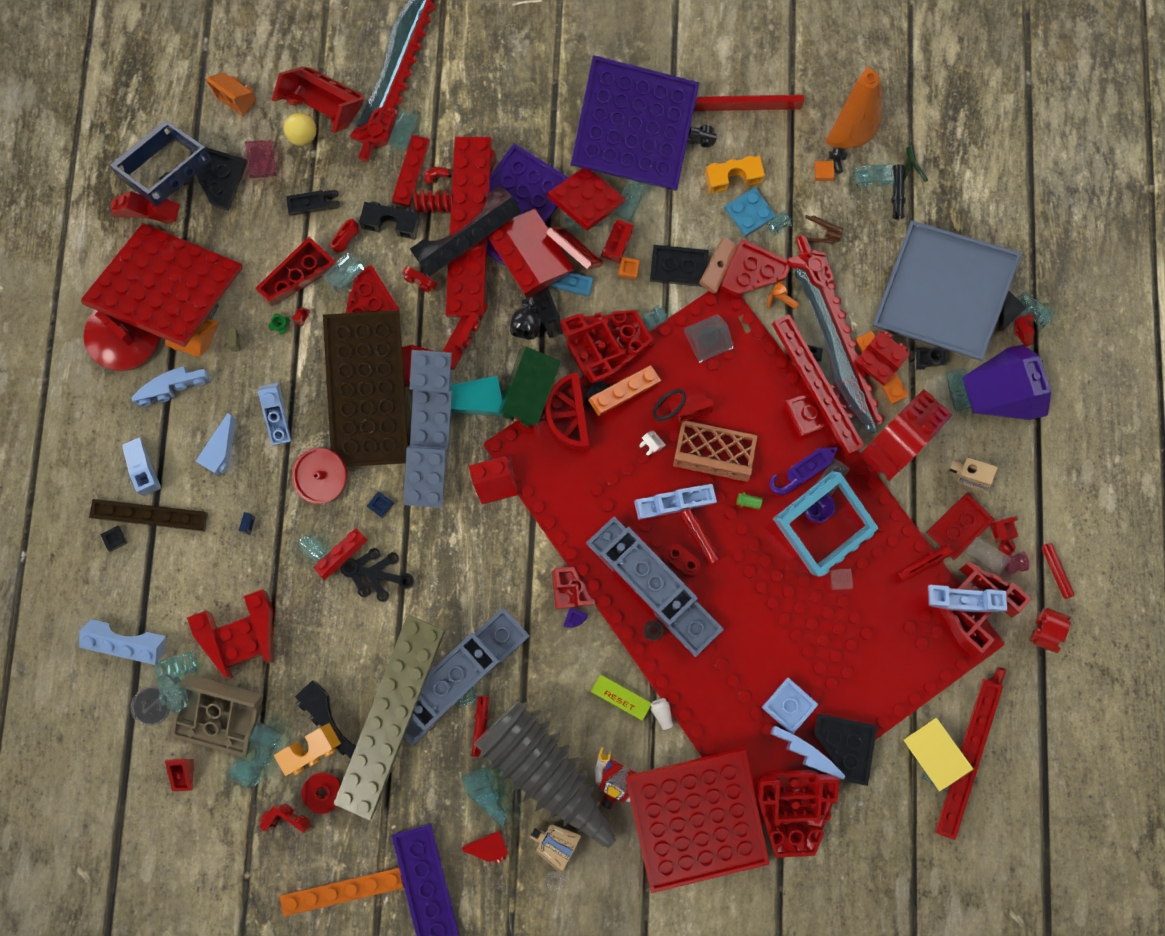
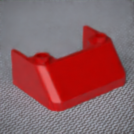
[272,66,365,133]

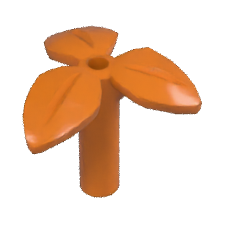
[767,281,799,310]

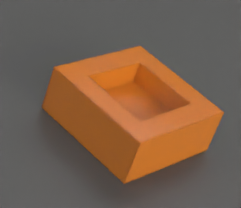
[814,161,834,181]
[618,257,640,280]

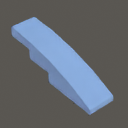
[634,484,717,520]
[770,726,845,780]

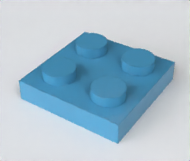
[724,187,776,237]

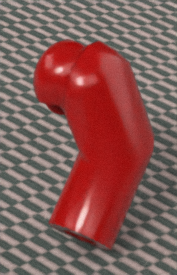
[424,167,450,183]
[988,666,1007,685]

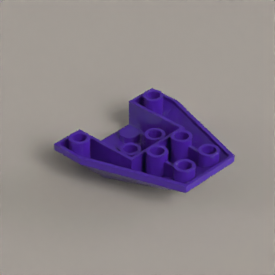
[962,345,1051,420]

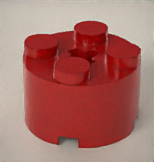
[1029,608,1071,653]

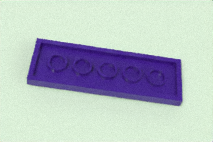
[391,823,460,936]

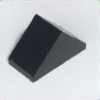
[999,291,1026,331]

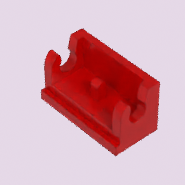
[601,220,634,264]

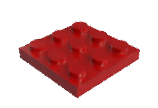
[547,168,626,231]

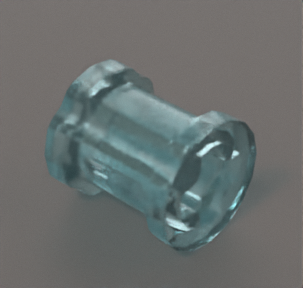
[767,212,791,235]

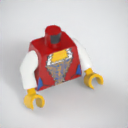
[595,748,636,810]

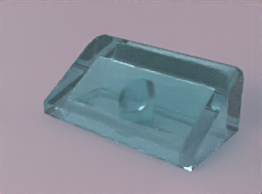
[322,251,365,292]

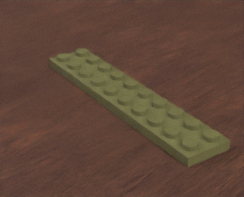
[334,615,446,820]

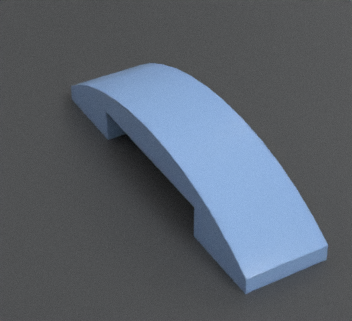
[928,585,1007,612]

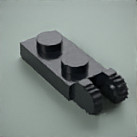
[286,190,340,216]
[531,287,563,338]

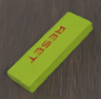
[591,674,651,721]

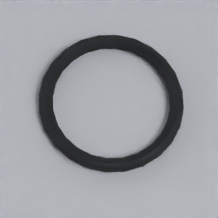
[653,389,687,421]

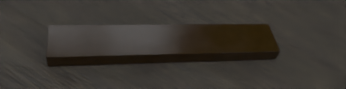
[89,499,208,532]

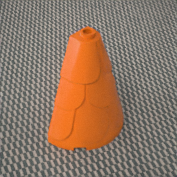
[825,66,882,149]

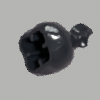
[510,298,541,340]

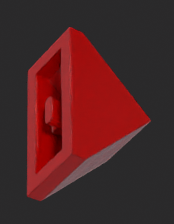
[165,759,194,791]

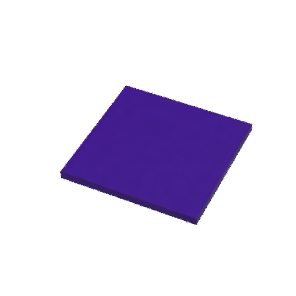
[570,55,700,191]

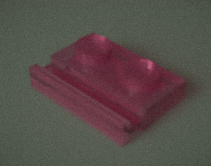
[245,139,277,178]

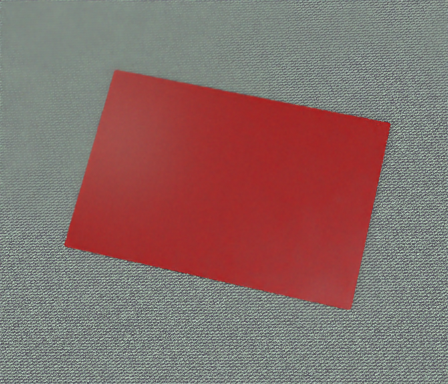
[484,281,1004,824]

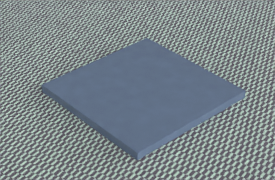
[873,220,1022,362]

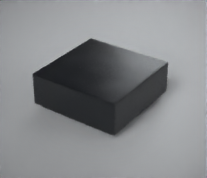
[100,525,128,552]

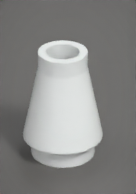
[651,698,673,730]

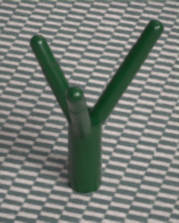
[904,146,928,182]

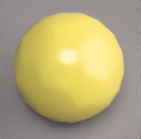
[283,113,317,146]

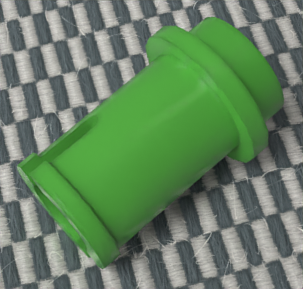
[737,492,762,510]

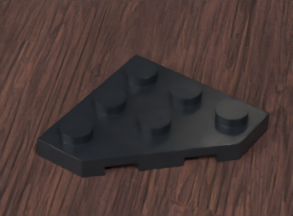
[190,147,248,211]
[813,714,877,786]

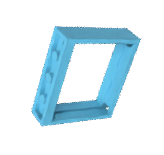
[773,471,878,576]

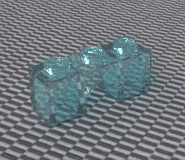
[227,722,282,788]

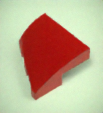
[551,567,595,610]

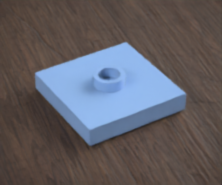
[761,678,819,734]

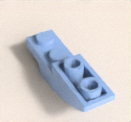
[131,366,211,407]

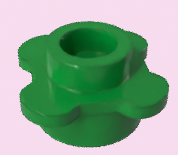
[268,313,290,334]

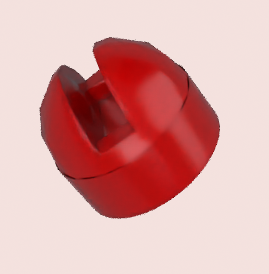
[998,540,1016,556]

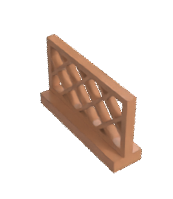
[673,421,757,482]

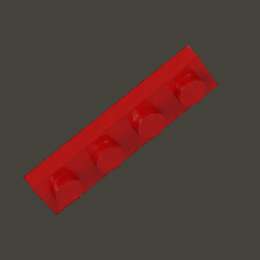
[391,135,430,208]

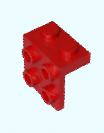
[259,803,313,833]

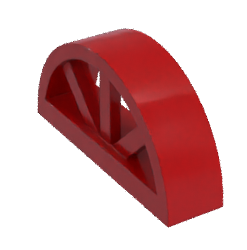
[545,372,589,450]

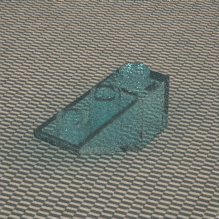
[461,768,507,827]

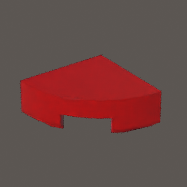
[292,307,310,327]

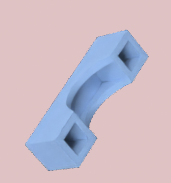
[79,619,166,665]

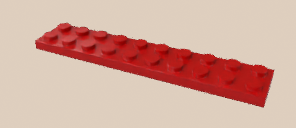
[445,137,492,318]

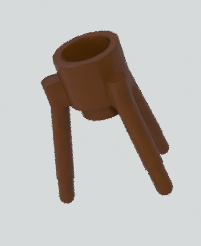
[805,215,844,245]

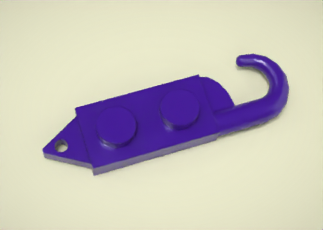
[770,447,838,495]

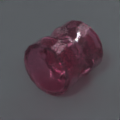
[1003,552,1029,575]

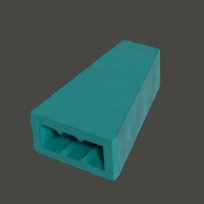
[451,376,503,417]

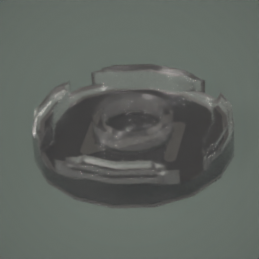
[130,686,172,726]

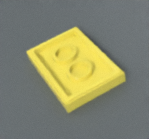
[904,718,974,792]

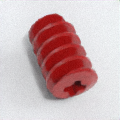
[414,189,452,214]

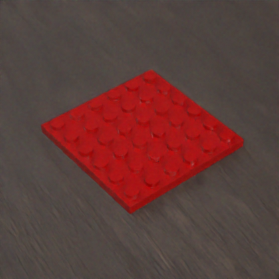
[81,223,242,347]
[625,748,770,894]

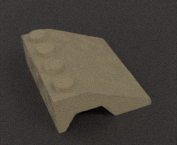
[170,674,263,757]

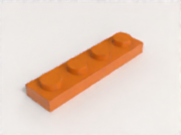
[855,331,909,405]
[588,365,661,416]

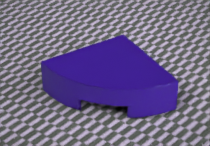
[563,608,588,628]

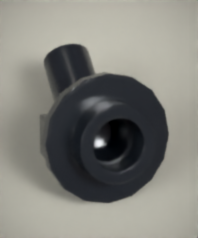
[829,148,847,174]

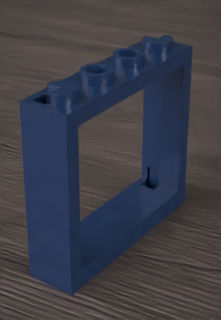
[110,120,212,206]

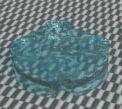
[156,672,188,713]

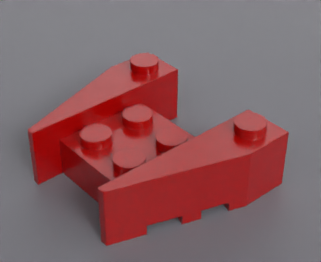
[938,562,1032,658]
[187,589,274,679]

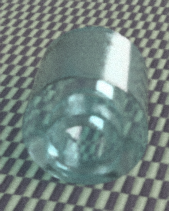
[298,534,327,563]

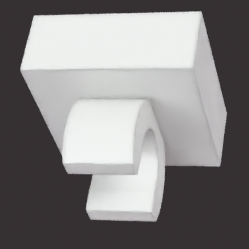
[640,431,666,455]

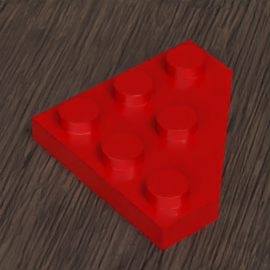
[720,239,791,296]
[345,265,400,313]

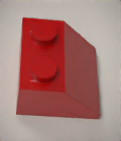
[469,456,519,505]

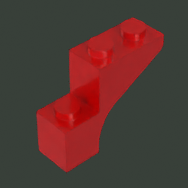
[110,191,180,225]

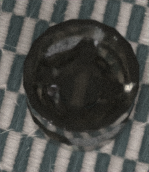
[643,620,663,642]

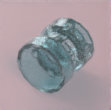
[642,305,668,331]

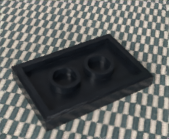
[650,245,709,287]

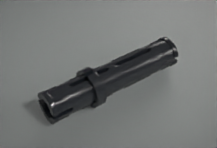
[891,164,906,220]

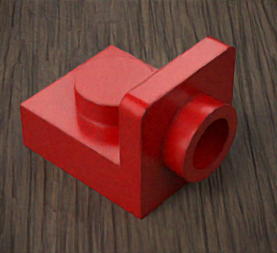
[1014,314,1035,347]

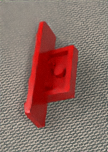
[442,303,488,369]

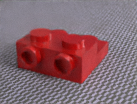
[854,331,910,386]

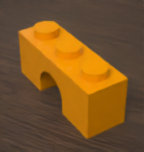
[705,155,765,194]
[274,723,341,776]

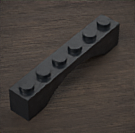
[295,680,395,773]

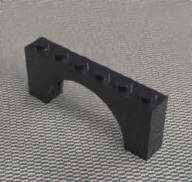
[410,185,522,277]

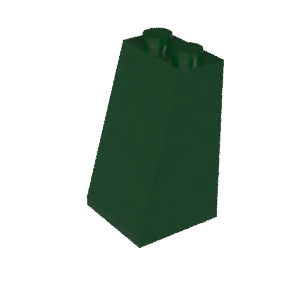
[499,347,561,428]

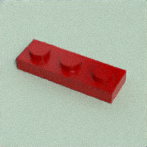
[313,528,368,581]

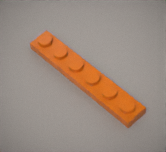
[280,867,404,917]

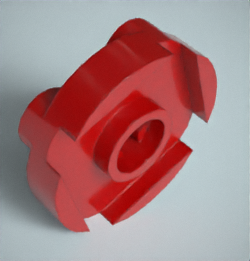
[302,772,341,814]

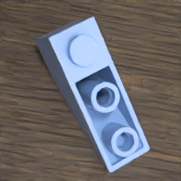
[258,382,291,445]
[122,437,162,496]

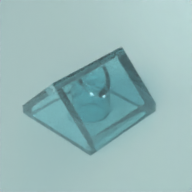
[683,314,734,362]

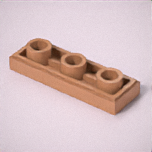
[699,237,738,294]

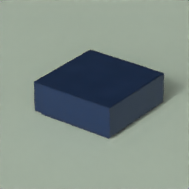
[367,491,394,519]
[239,512,255,535]

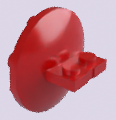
[84,310,160,371]

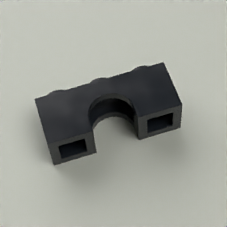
[359,201,420,240]

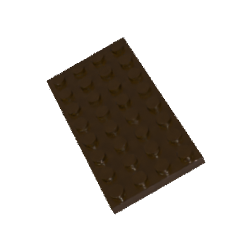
[323,310,408,467]

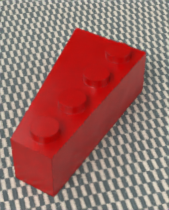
[255,237,338,307]

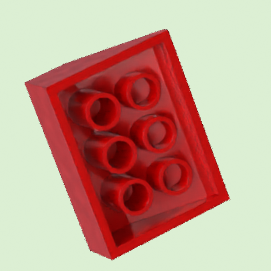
[487,209,574,299]

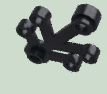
[340,548,415,602]

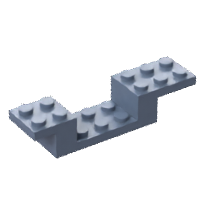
[404,350,454,508]
[586,517,724,657]
[404,608,530,746]

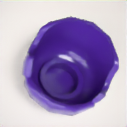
[804,494,835,523]

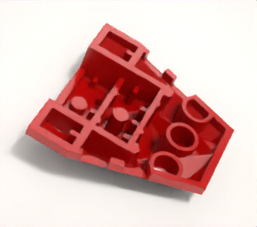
[560,310,653,384]
[758,770,839,858]

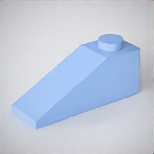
[196,413,236,477]

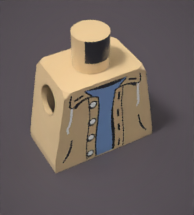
[949,458,998,494]
[530,825,581,873]

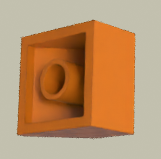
[206,72,257,116]
[165,318,219,357]

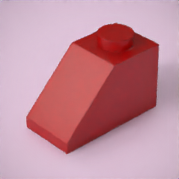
[461,830,509,864]

